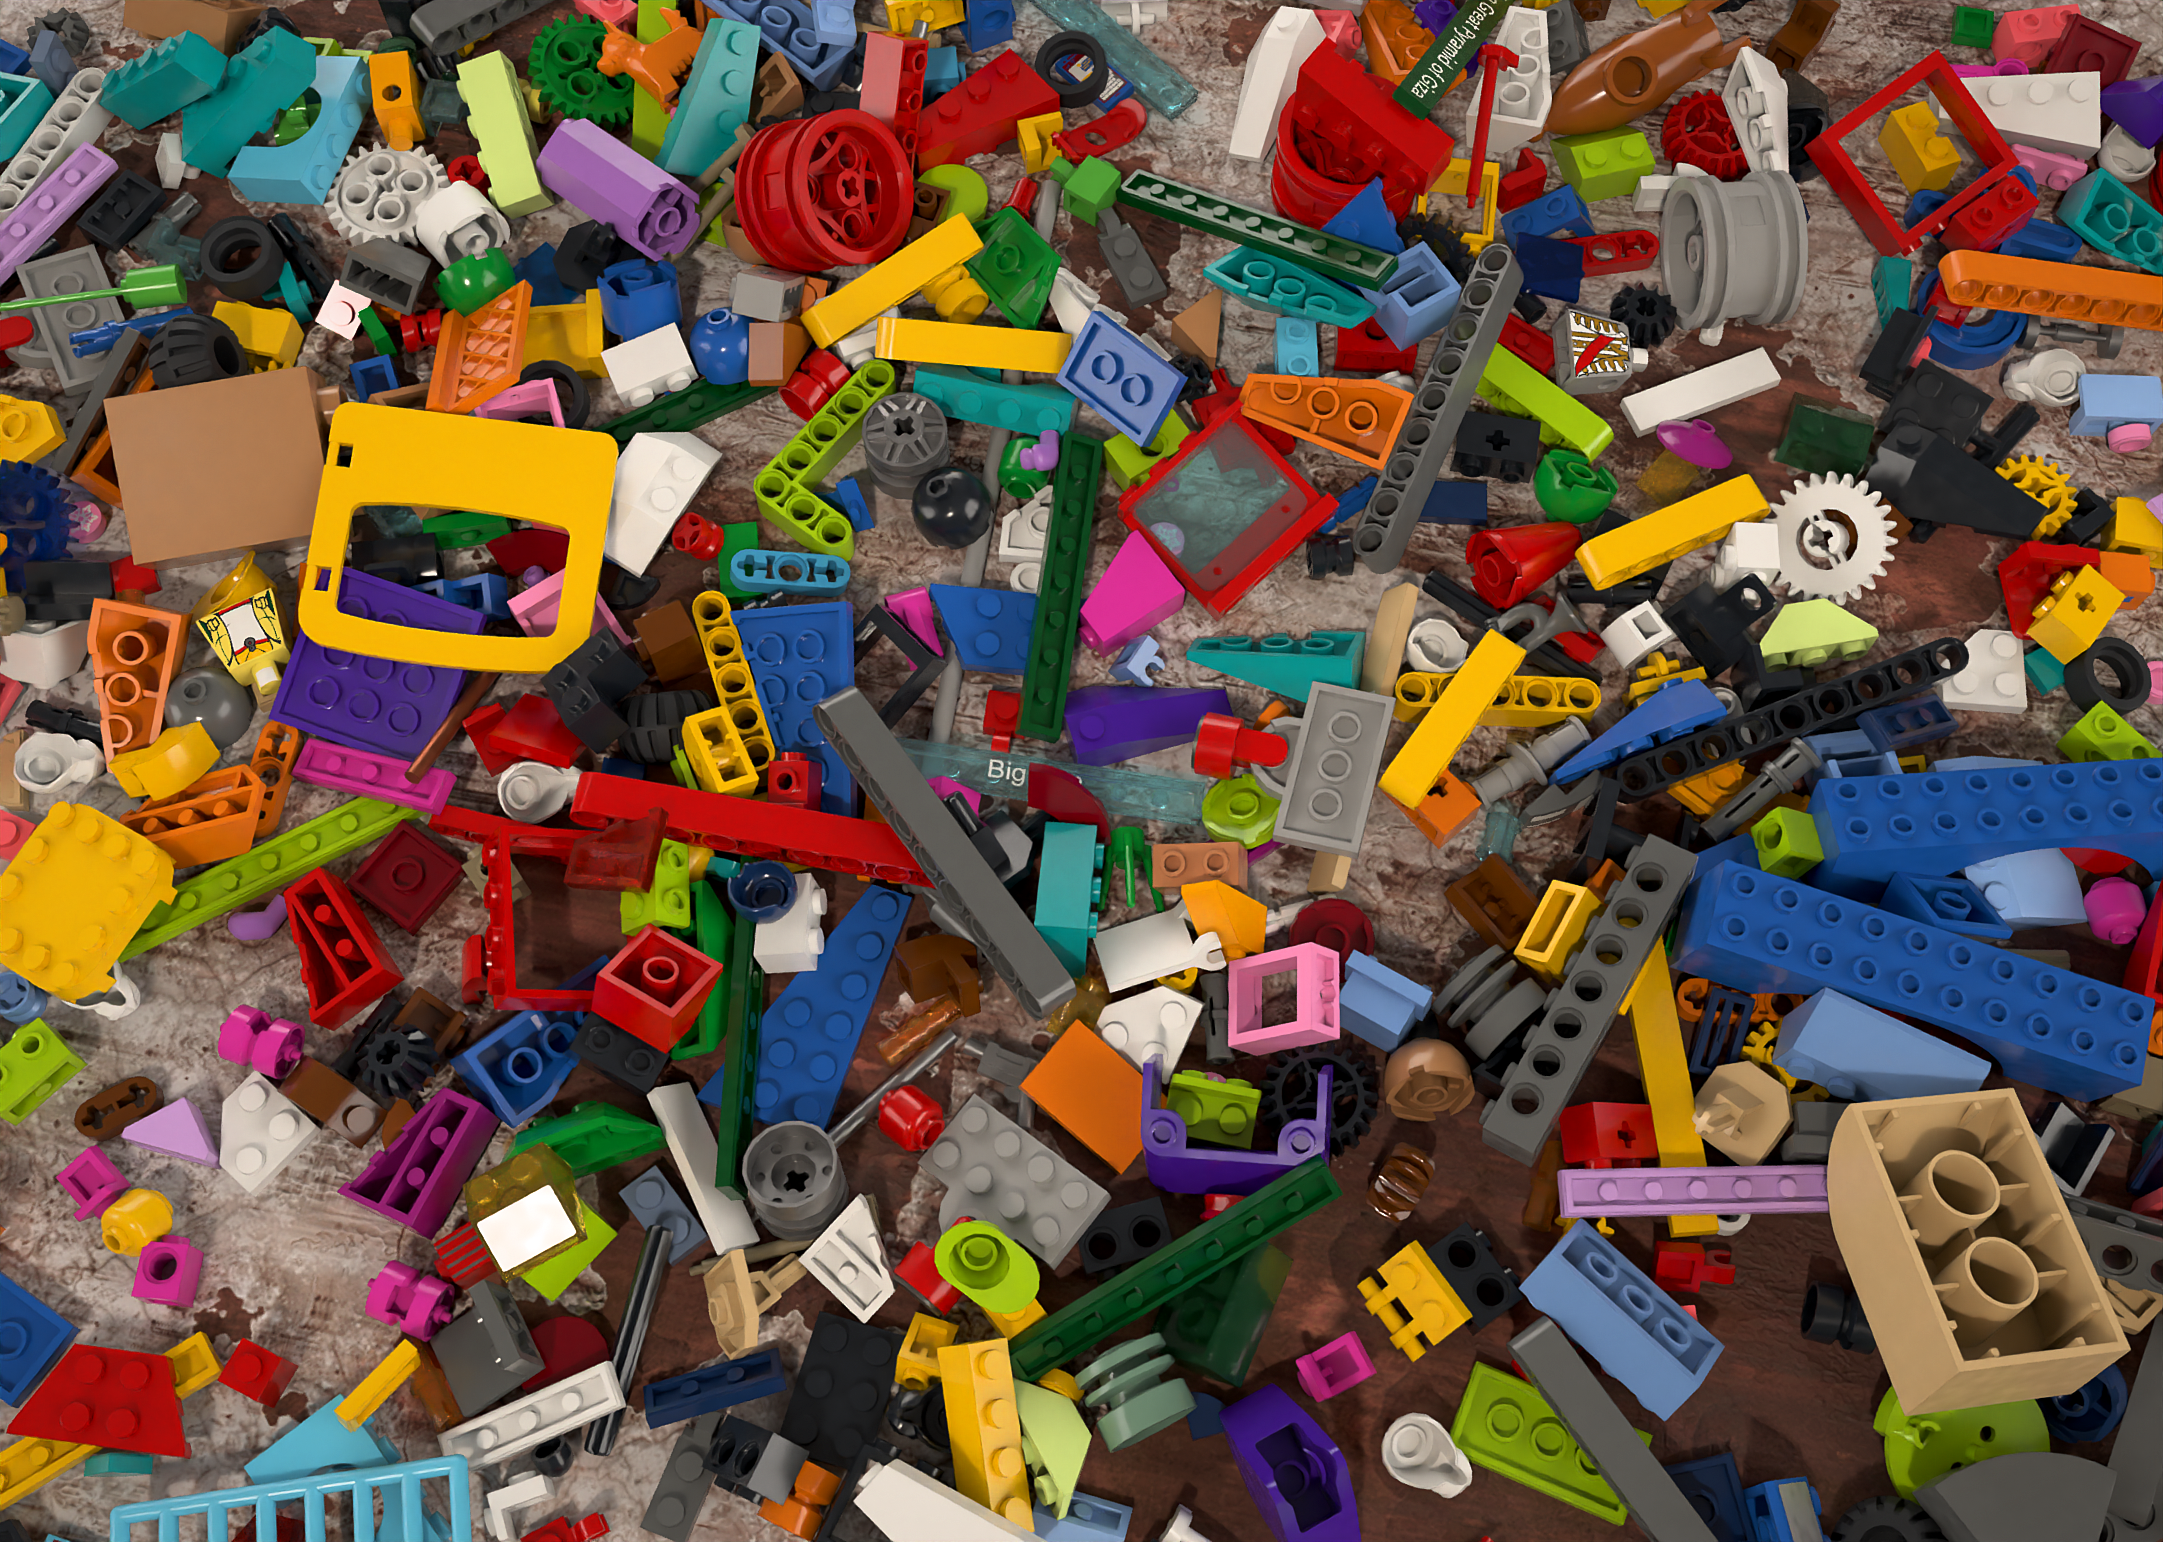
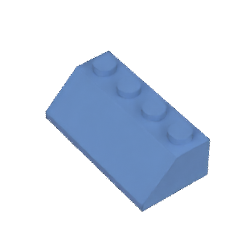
[700,0,858,92]
[1771,987,1992,1103]
[1519,1218,1725,1422]

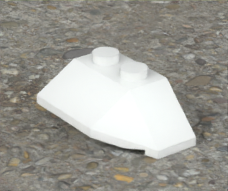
[604,432,723,578]

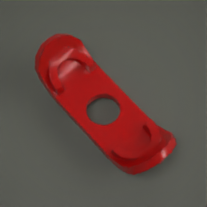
[1050,98,1147,164]

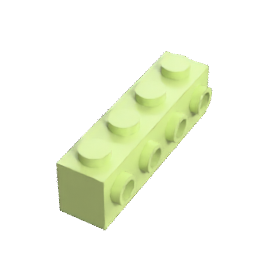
[456,50,555,220]

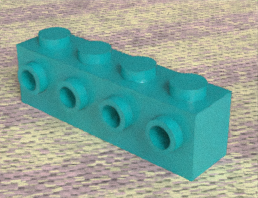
[99,30,229,130]

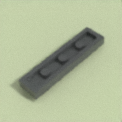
[50,326,151,484]

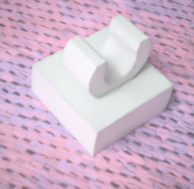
[155,133,201,189]

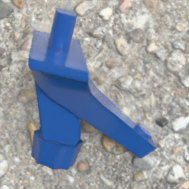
[813,475,875,532]

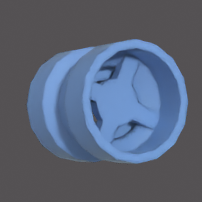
[0,971,47,1025]

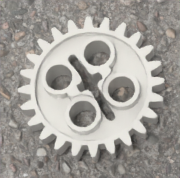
[324,142,451,248]

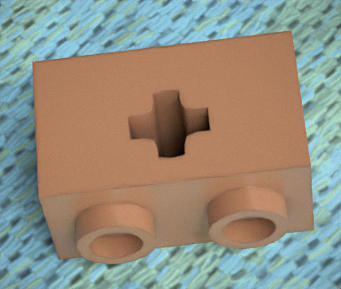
[1152,842,1248,895]

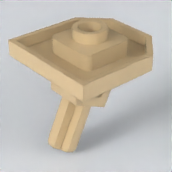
[1692,1061,1794,1166]
[703,1249,807,1360]

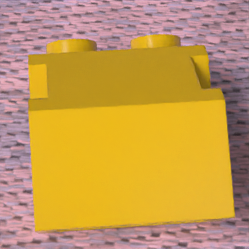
[1513,880,1664,1016]

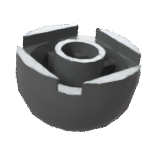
[164,666,254,750]

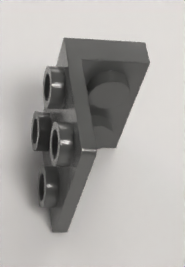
[1500,0,1591,76]
[430,1279,546,1418]

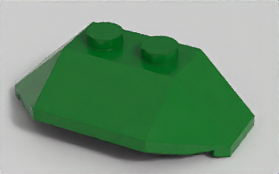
[659,880,735,1061]
[485,1101,669,1208]

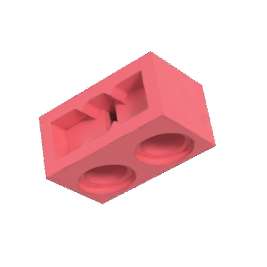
[1990,4,2081,68]

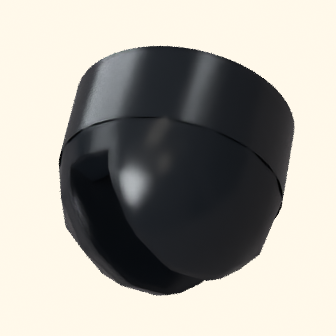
[531,1435,574,1477]

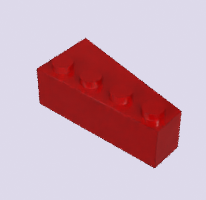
[1292,36,1455,197]
[913,48,1060,179]

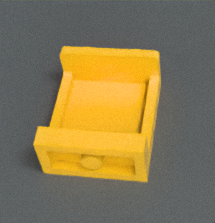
[521,289,610,381]

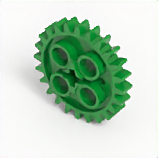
[527,14,635,132]

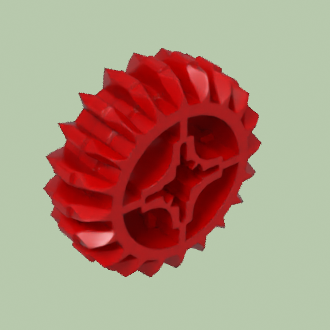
[1660,88,1751,182]

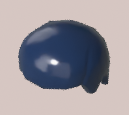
[727,859,798,925]

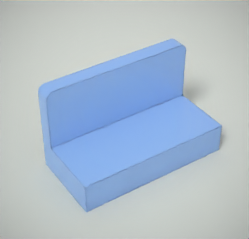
[2068,374,2163,437]
[1032,1491,1133,1542]

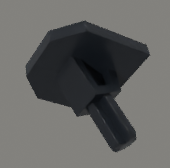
[552,219,643,296]
[942,791,1037,891]

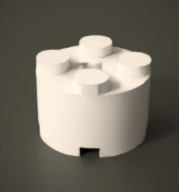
[415,180,510,269]

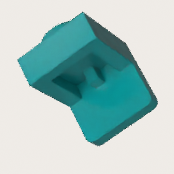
[261,261,315,325]

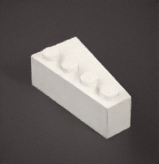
[1929,71,2101,160]

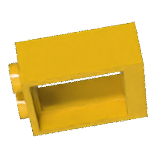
[1412,158,1500,261]

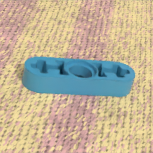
[730,549,850,597]

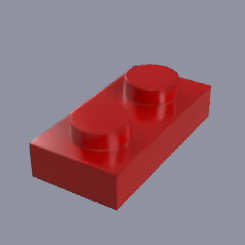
[1529,594,1607,664]

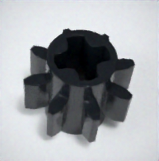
[413,46,463,88]
[1168,353,1211,405]

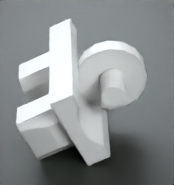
[1100,0,1168,36]

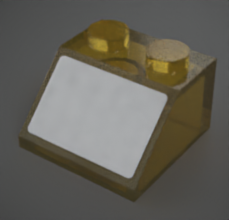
[463,1141,588,1282]

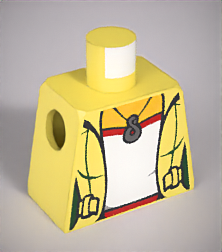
[196,588,294,695]

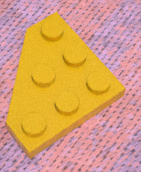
[0,394,67,488]

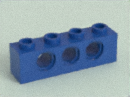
[957,0,1016,53]

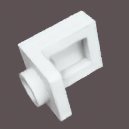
[484,1470,556,1542]

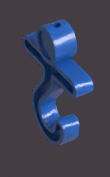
[1904,165,2082,371]

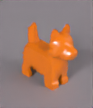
[597,7,704,115]

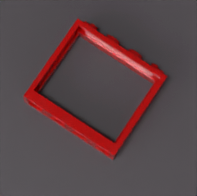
[1803,49,2020,258]
[482,825,659,1012]

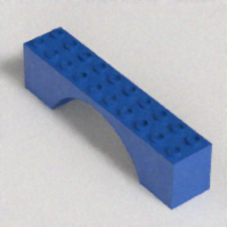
[1805,757,2163,904]
[1669,859,2156,1103]

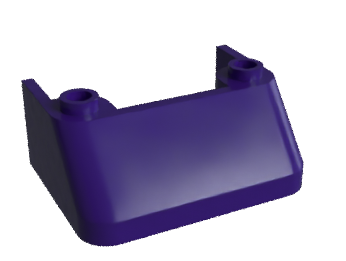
[1140,1053,1333,1196]

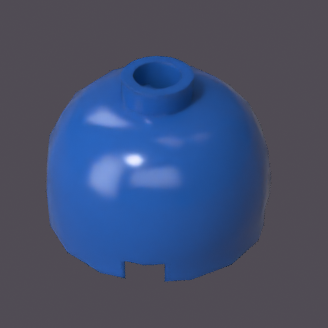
[689,307,760,385]

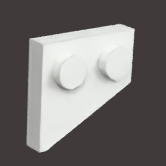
[798,1193,898,1324]

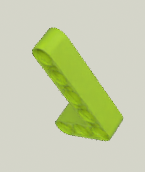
[753,359,897,562]

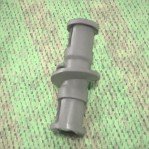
[1465,715,1592,812]

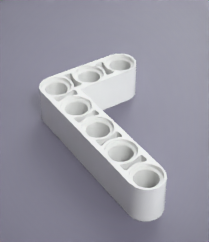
[0,67,115,224]

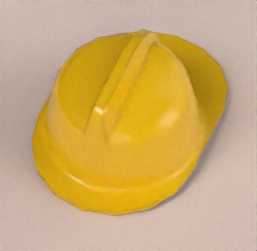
[190,550,278,625]

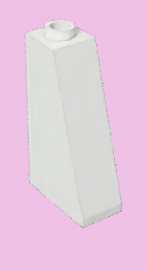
[853,1458,1047,1542]

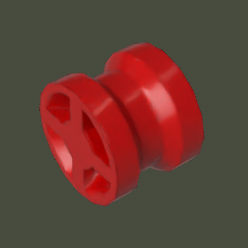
[447,155,492,199]
[672,512,725,561]

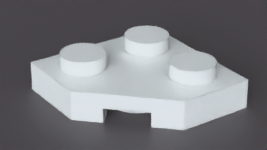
[999,485,1053,563]
[1937,629,2027,714]
[1093,984,1205,1084]
[219,1071,321,1197]

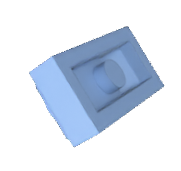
[811,0,857,47]

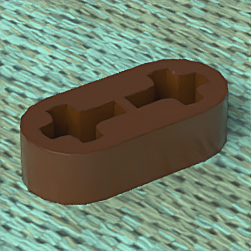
[74,1076,165,1142]

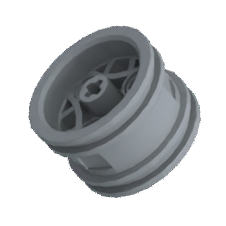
[1660,170,1808,330]

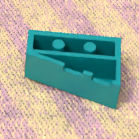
[1034,822,1104,981]

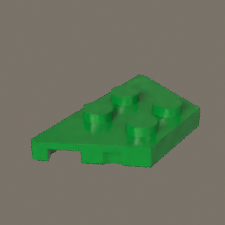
[962,206,1062,330]

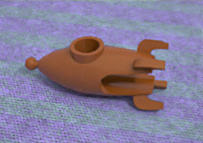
[1527,0,1752,143]

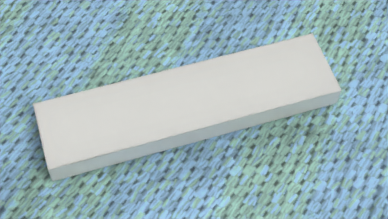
[1620,347,1781,438]
[646,1082,760,1256]
[437,1361,626,1475]

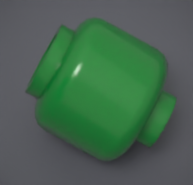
[997,436,1051,499]

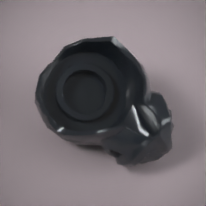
[886,1382,952,1453]

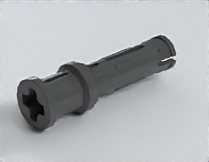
[1700,736,1822,845]

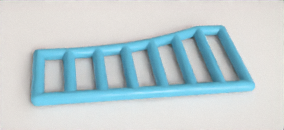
[110,1454,472,1542]

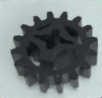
[1396,212,1471,284]

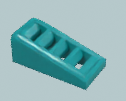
[1871,256,1912,331]

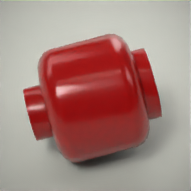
[878,1085,945,1152]

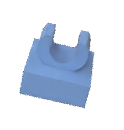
[1108,635,1165,687]

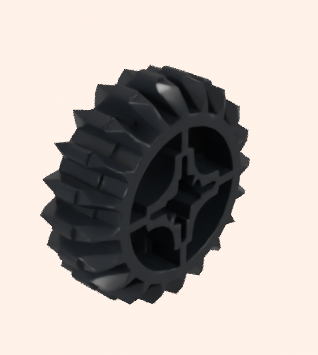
[1258,1041,1379,1158]

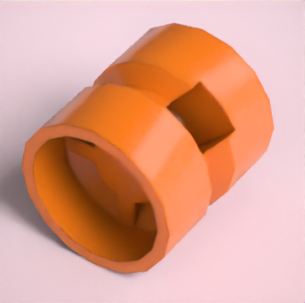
[757,1460,842,1542]

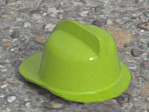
[934,1220,1040,1314]

